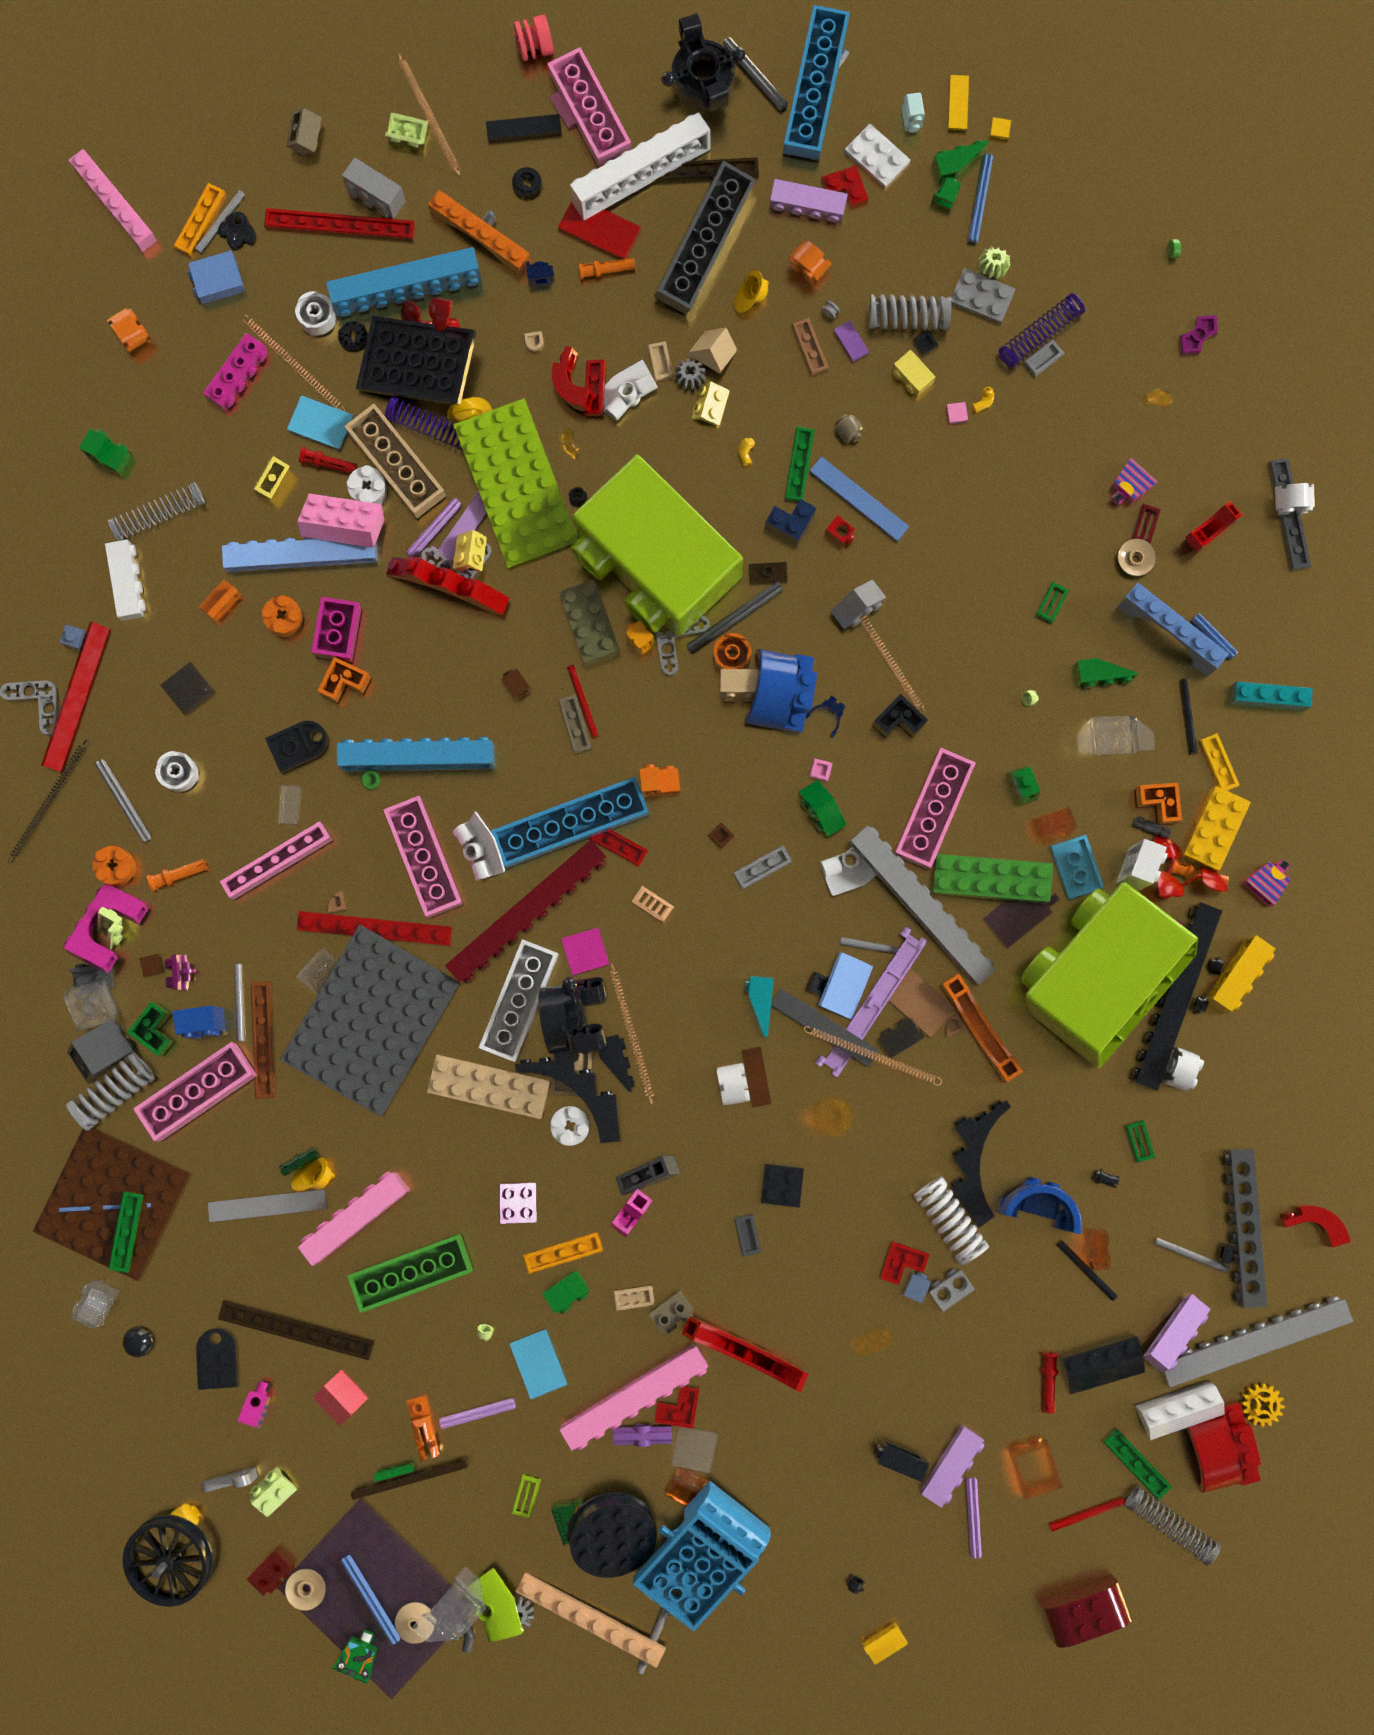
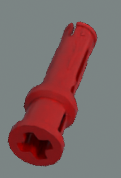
[299,447,358,474]
[1041,1352,1059,1414]

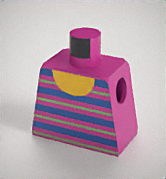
[1111,458,1158,506]
[1242,859,1290,907]
[237,1381,271,1428]

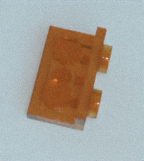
[664,1466,708,1506]

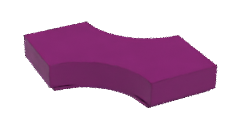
[1179,315,1218,355]

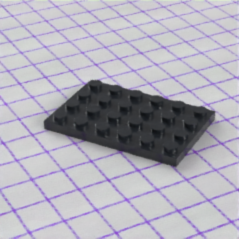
[356,316,477,405]

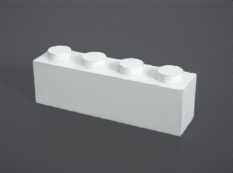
[105,539,146,621]

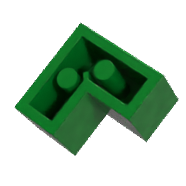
[79,428,132,475]
[798,780,847,837]
[127,1001,174,1057]
[542,1270,589,1314]

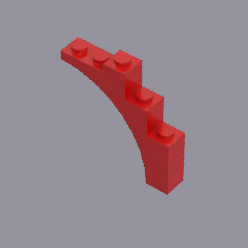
[386,556,509,615]
[682,1316,809,1392]

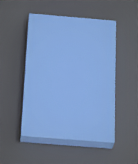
[818,952,873,1020]

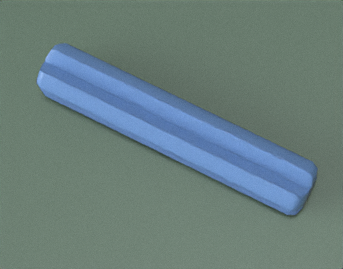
[1192,614,1238,659]

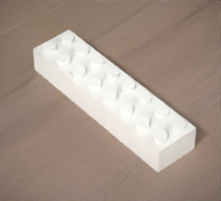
[570,112,711,220]

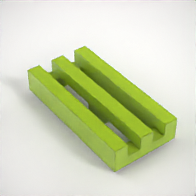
[511,1474,541,1519]

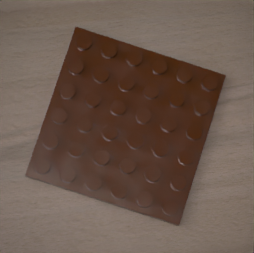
[32,1127,191,1281]

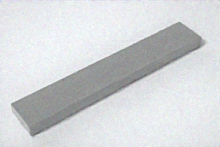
[208,1189,327,1222]

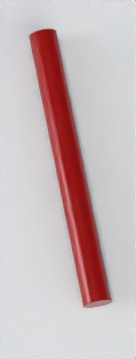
[567,665,599,738]
[1049,1497,1125,1532]

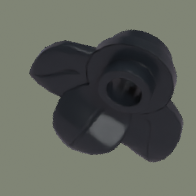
[218,212,255,249]

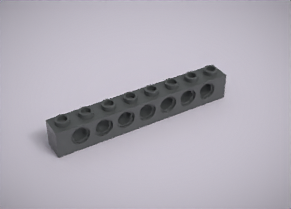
[1224,1149,1267,1308]

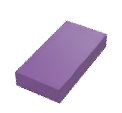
[834,320,869,362]

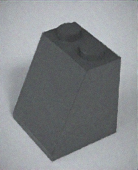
[67,1019,133,1084]

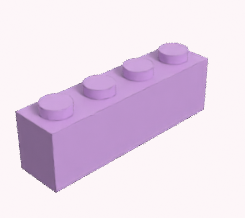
[769,179,848,223]
[1143,1294,1211,1372]
[920,1425,984,1508]

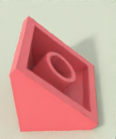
[313,1369,368,1426]

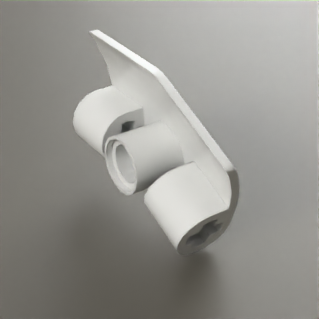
[604,360,658,421]
[452,812,505,881]
[820,847,876,896]

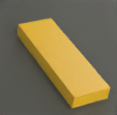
[948,75,969,131]
[1199,733,1240,791]

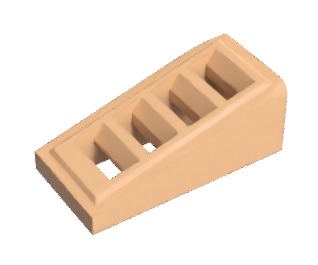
[631,886,674,923]

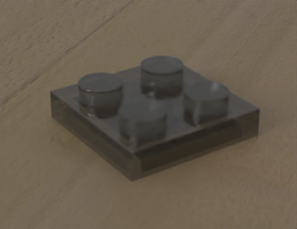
[160,662,215,715]

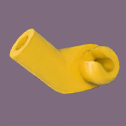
[972,387,995,413]
[738,438,755,467]

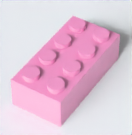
[297,494,385,548]

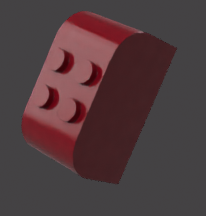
[1038,1575,1132,1648]

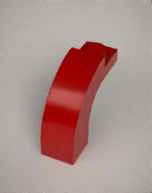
[552,346,594,412]
[1186,501,1243,552]
[1279,1205,1351,1248]

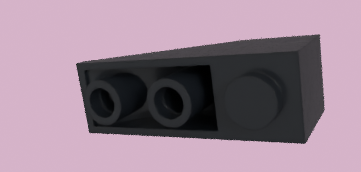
[598,1035,635,1092]

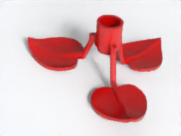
[401,298,460,331]
[1153,835,1228,899]

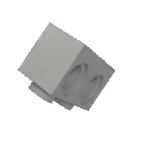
[928,1268,975,1312]

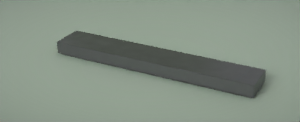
[1268,458,1311,571]
[771,989,879,1067]

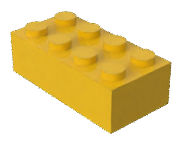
[1181,786,1251,872]
[1206,935,1276,1014]

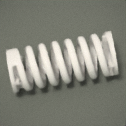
[913,1176,989,1266]

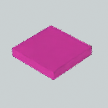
[562,928,609,976]

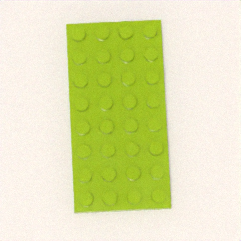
[453,398,578,568]

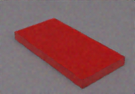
[558,200,641,260]

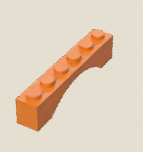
[428,190,531,276]
[940,974,1023,1083]

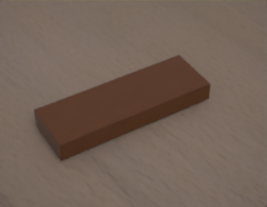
[742,1047,771,1108]

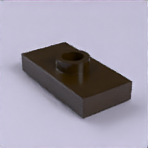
[749,562,788,584]

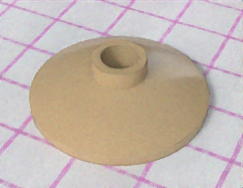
[1118,539,1156,576]
[285,1569,326,1610]
[395,1602,435,1644]

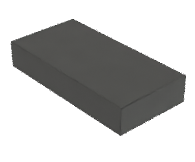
[734,1214,762,1257]

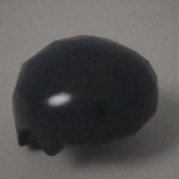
[122,1326,154,1358]

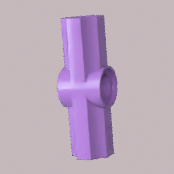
[613,1424,672,1447]

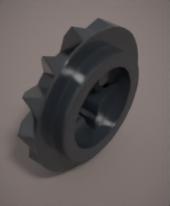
[512,167,542,197]
[338,321,368,351]

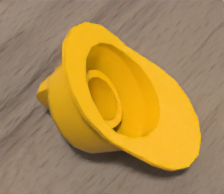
[734,269,769,313]
[447,397,492,424]
[291,1158,335,1192]

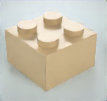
[720,669,759,702]

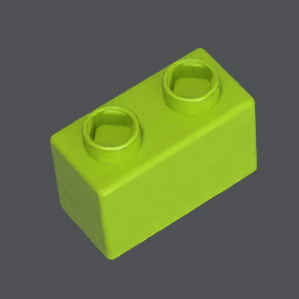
[570,454,743,636]
[1021,882,1198,1068]

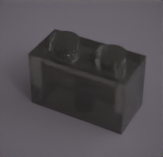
[878,1017,925,1058]

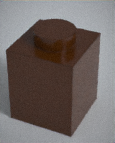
[501,668,531,701]

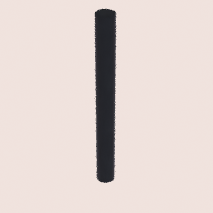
[1180,678,1198,754]
[1057,1240,1118,1301]

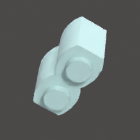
[901,92,925,133]

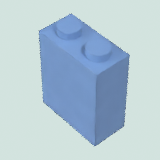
[187,251,245,304]

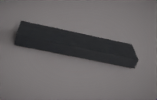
[486,114,562,142]

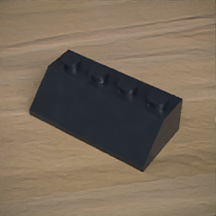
[1059,1334,1145,1395]

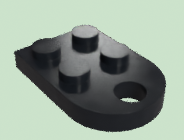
[265,721,328,774]
[196,1328,239,1390]

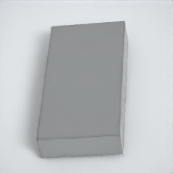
[1023,339,1065,377]

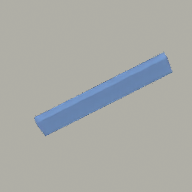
[810,456,909,542]

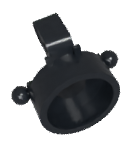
[661,13,746,111]
[538,977,607,1054]

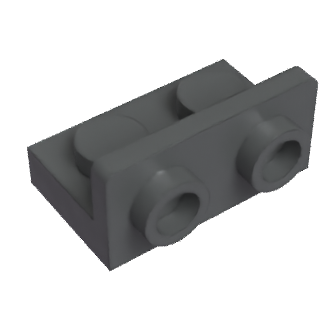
[69,964,114,993]

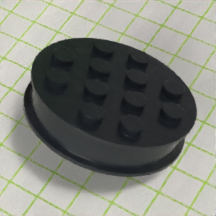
[567,1492,657,1578]

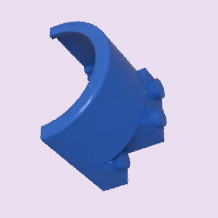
[745,649,818,734]
[996,1177,1082,1235]

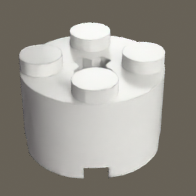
[295,291,336,336]
[347,465,387,504]
[1275,483,1315,515]
[155,751,199,792]
[1162,1047,1204,1091]
[716,1063,750,1106]
[550,1106,590,1146]

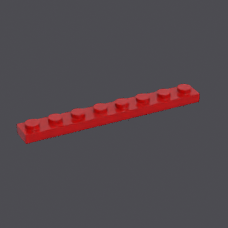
[297,911,452,946]

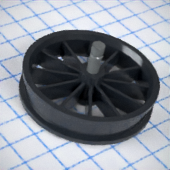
[123,1515,213,1607]

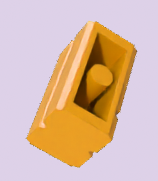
[625,621,654,656]

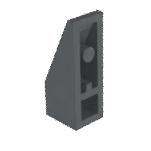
[615,1155,680,1196]

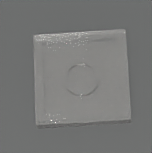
[672,1427,718,1473]

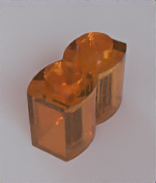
[1032,807,1077,844]
[1086,1228,1111,1270]

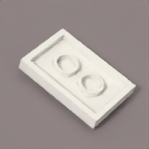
[844,124,911,188]

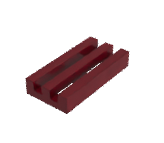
[1131,504,1161,544]

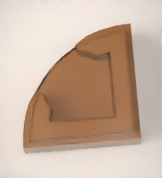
[327,891,347,914]
[945,1013,965,1038]

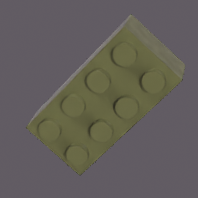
[559,579,620,667]

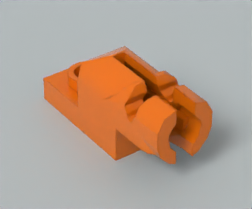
[406,1395,440,1461]

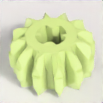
[978,246,1010,279]

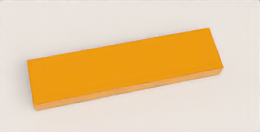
[173,183,226,257]
[523,1232,603,1274]

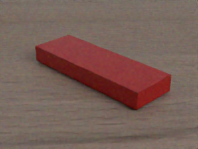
[584,359,606,417]
[589,830,648,867]

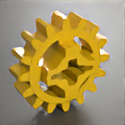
[1240,1383,1285,1427]

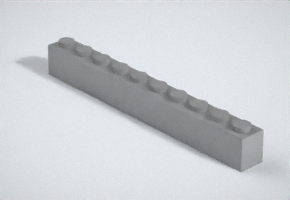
[848,826,996,986]
[1161,1296,1354,1387]

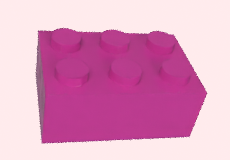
[311,597,362,663]

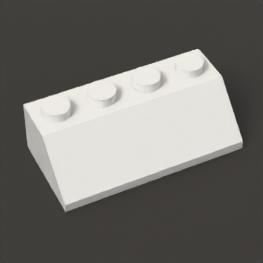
[1135,1380,1225,1440]

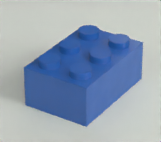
[173,1005,226,1039]

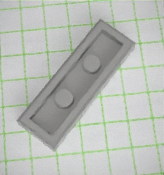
[733,845,792,890]

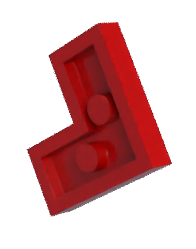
[821,166,869,207]
[880,1241,930,1285]
[654,1386,699,1429]

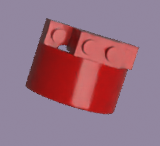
[1186,1401,1262,1493]

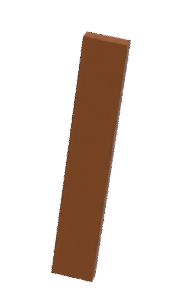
[250,981,275,1099]

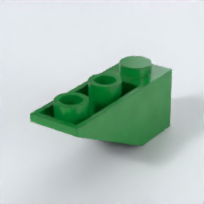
[933,140,989,183]
[1075,658,1138,688]

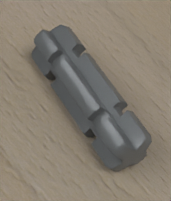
[1134,816,1171,838]

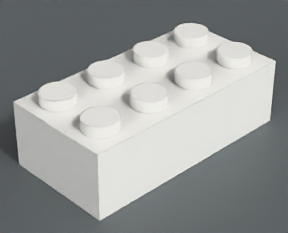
[1116,839,1167,891]

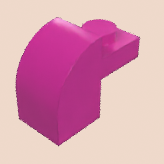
[610,1189,653,1237]

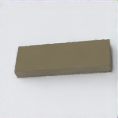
[558,694,592,754]

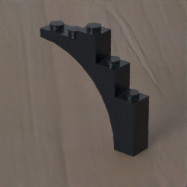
[515,1051,620,1143]
[950,1100,1011,1228]

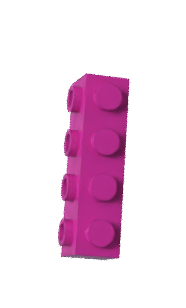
[203,333,268,411]

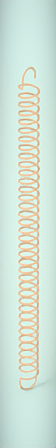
[398,53,460,175]
[243,315,345,412]
[860,616,925,715]
[609,963,654,1104]
[804,1026,942,1086]

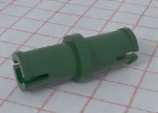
[278,1147,319,1176]

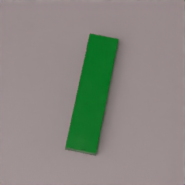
[784,426,815,503]
[108,1191,144,1273]
[1102,1428,1172,1500]

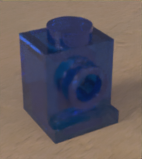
[526,261,554,286]

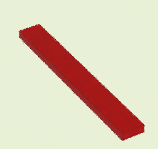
[264,208,415,241]
[41,622,110,772]

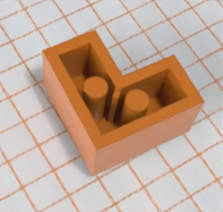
[317,657,371,703]
[640,764,680,797]
[1136,782,1182,825]

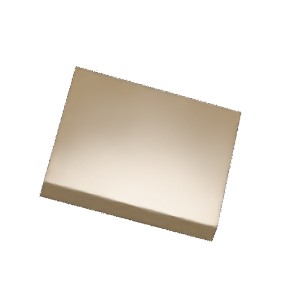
[688,327,737,373]

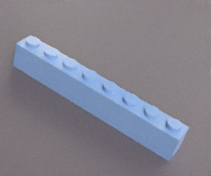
[222,537,377,572]

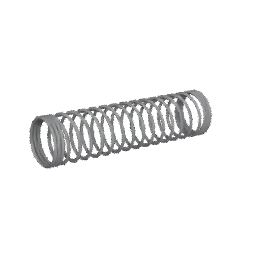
[108,482,205,541]
[1125,1486,1221,1566]

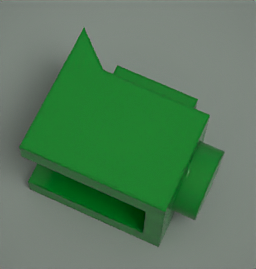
[931,177,962,210]

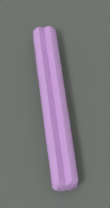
[406,498,461,557]
[439,1398,516,1429]
[966,1478,982,1558]

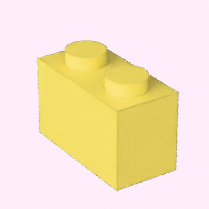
[892,350,936,397]
[252,456,290,499]

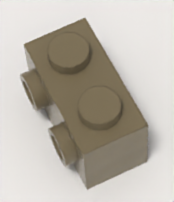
[286,108,322,155]
[648,1290,694,1334]

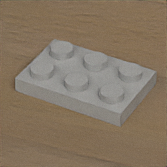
[951,268,1015,324]

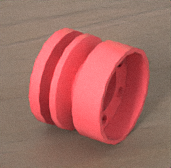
[514,14,554,62]

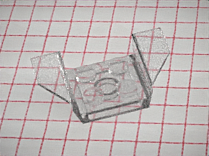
[1077,715,1155,756]
[412,1566,487,1642]

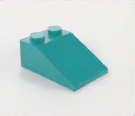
[744,976,774,1038]

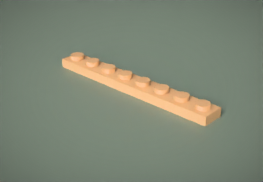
[516,1572,666,1668]

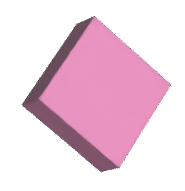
[946,402,968,424]
[809,758,833,782]

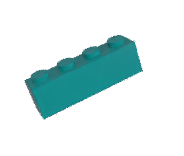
[1230,681,1313,711]

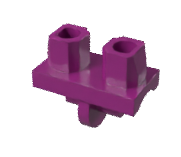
[165,954,196,990]

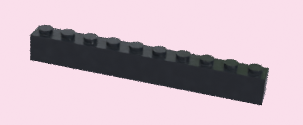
[1131,902,1223,1091]

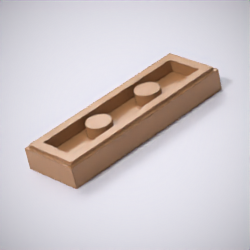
[791,317,829,377]

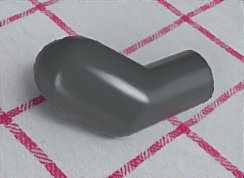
[457,1622,474,1653]

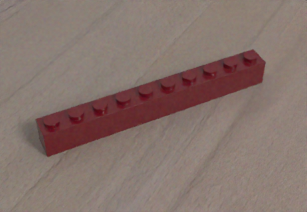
[445,840,607,984]

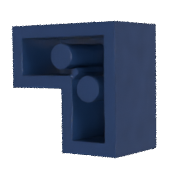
[764,499,817,545]

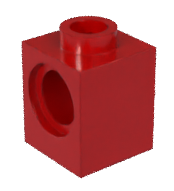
[825,515,855,547]

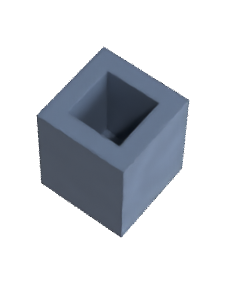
[59,624,86,651]
[902,1271,931,1304]

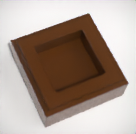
[708,822,735,849]
[139,953,164,977]

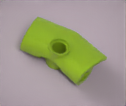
[465,1568,523,1642]

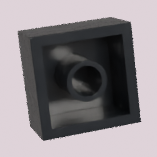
[760,1163,804,1208]

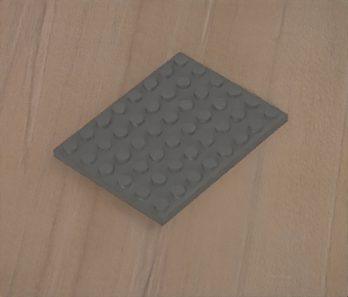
[280,924,460,1117]

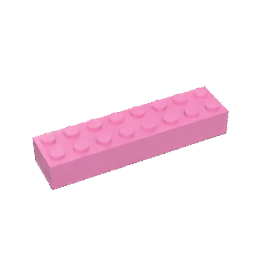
[560,1343,708,1451]

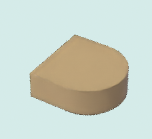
[523,331,544,352]

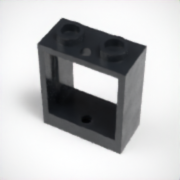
[873,1440,930,1482]

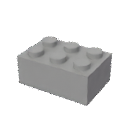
[342,157,406,219]

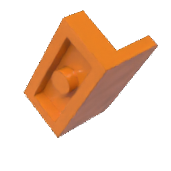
[199,580,241,622]

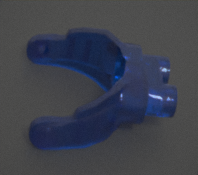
[806,696,846,737]

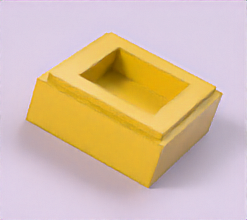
[990,117,1011,140]

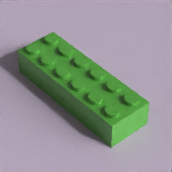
[933,854,1053,904]
[347,1233,474,1313]

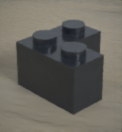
[872,694,928,737]

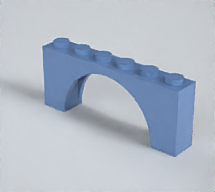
[1118,583,1229,677]

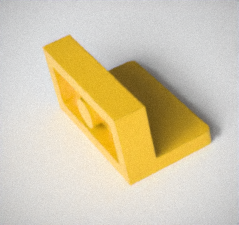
[862,1622,908,1665]

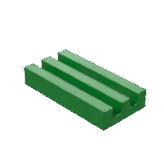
[1035,581,1069,624]
[1124,1120,1156,1163]
[373,1461,415,1482]

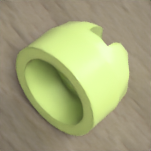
[1022,690,1039,706]
[476,1324,493,1341]

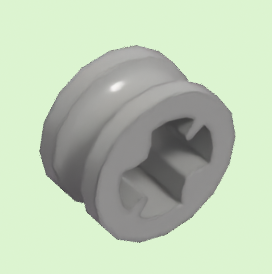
[821,301,840,319]

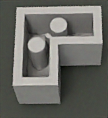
[830,580,886,629]

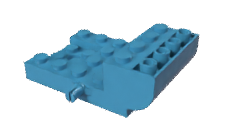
[633,1481,771,1631]

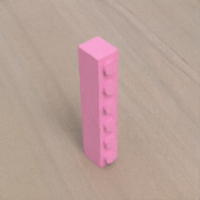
[69,149,157,252]
[220,821,333,900]

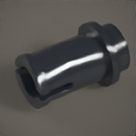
[1093,1169,1119,1188]

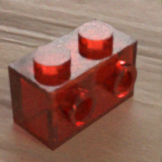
[246,1547,294,1596]

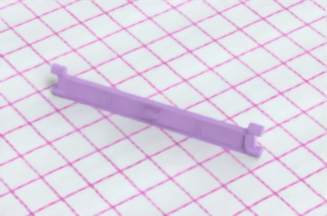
[426,491,487,568]
[815,926,927,1077]

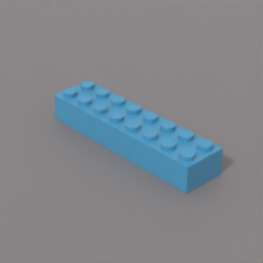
[783,5,850,161]
[326,247,482,317]
[337,737,495,772]
[491,777,649,869]

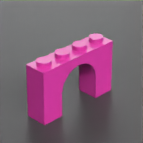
[64,883,149,974]

